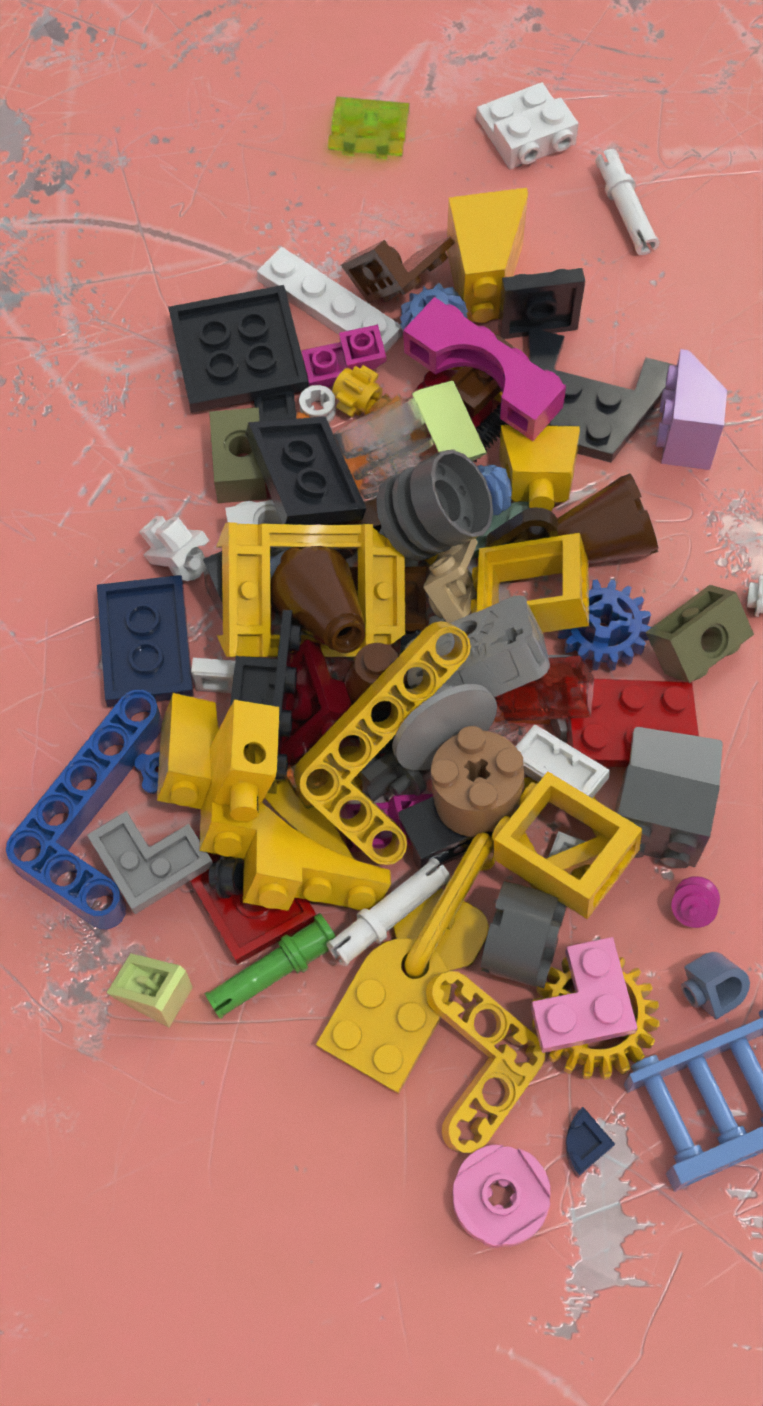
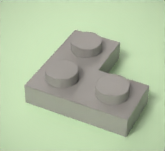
[87,811,213,914]

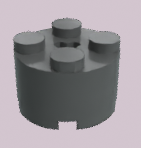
[481,881,567,988]

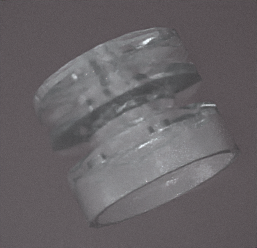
[334,397,437,499]

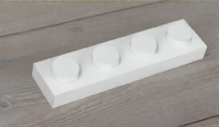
[257,247,403,353]

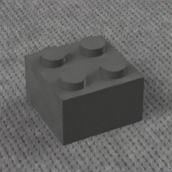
[615,765,720,868]

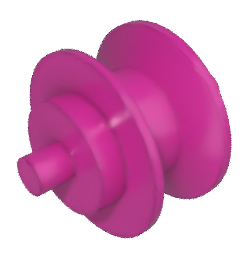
[672,876,720,928]

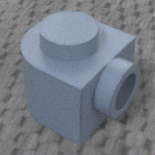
[681,952,750,1020]

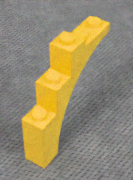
[157,693,391,911]

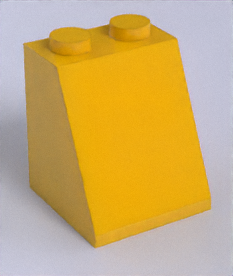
[447,187,528,323]

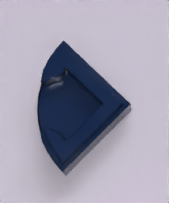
[566,1107,615,1178]

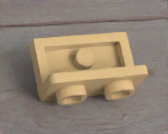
[423,539,478,623]

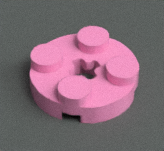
[453,1145,550,1248]

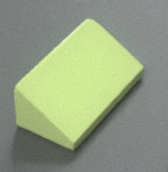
[412,380,487,461]

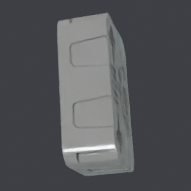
[405,595,550,697]

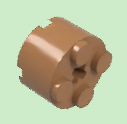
[431,726,524,837]

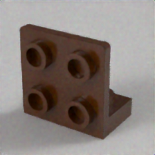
[341,236,455,304]

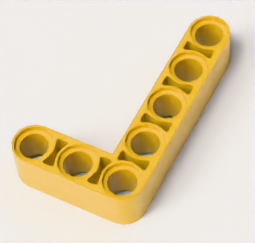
[294,621,471,865]

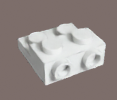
[476,82,579,170]

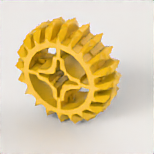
[531,957,660,1080]

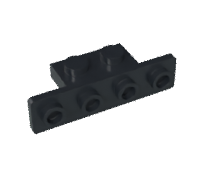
[230,609,302,794]

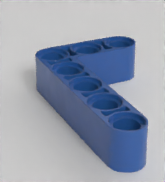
[6,690,162,929]

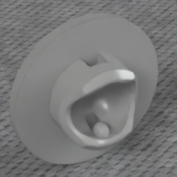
[393,684,497,771]

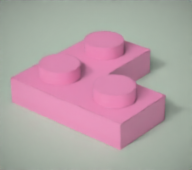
[530,937,638,1053]

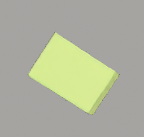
[107,953,193,1028]

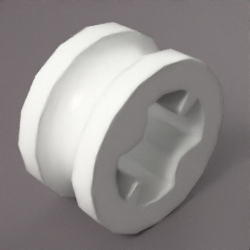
[299,385,336,423]

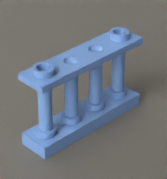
[624,1009,763,1192]

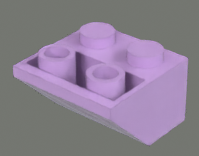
[656,349,727,470]

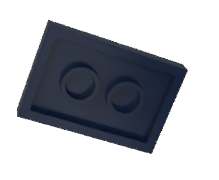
[97,575,194,707]

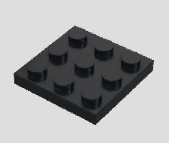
[168,285,309,413]

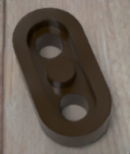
[484,507,558,548]

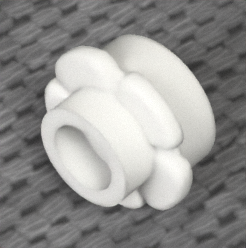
[747,575,763,617]

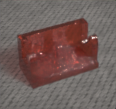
[494,656,594,721]

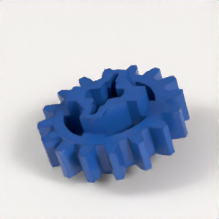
[557,579,652,671]

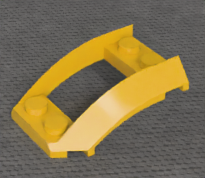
[216,522,405,657]

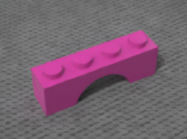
[403,297,566,441]

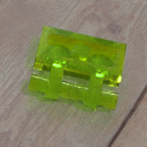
[328,96,410,159]

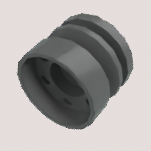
[376,449,493,562]

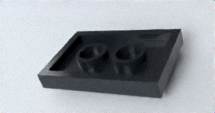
[245,417,367,525]

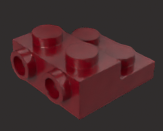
[281,640,352,766]

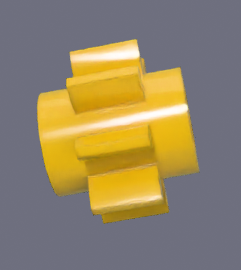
[332,365,383,417]

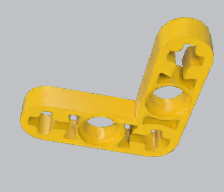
[426,971,545,1153]

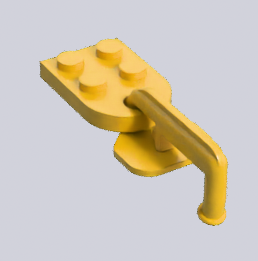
[316,832,495,1094]

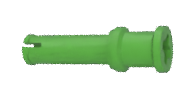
[204,913,336,1019]

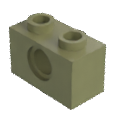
[209,408,267,503]
[645,585,754,683]

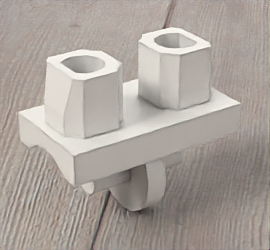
[139,516,210,581]

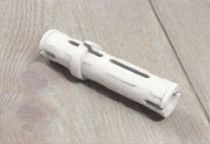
[595,149,660,255]
[326,858,451,967]

